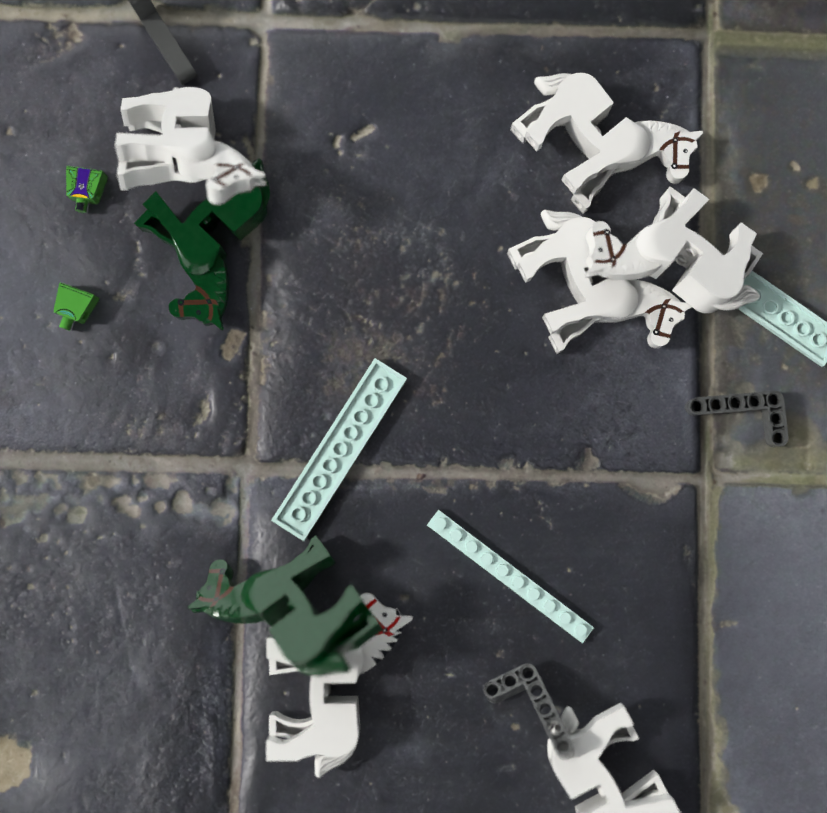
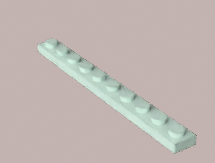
[427,510,594,643]

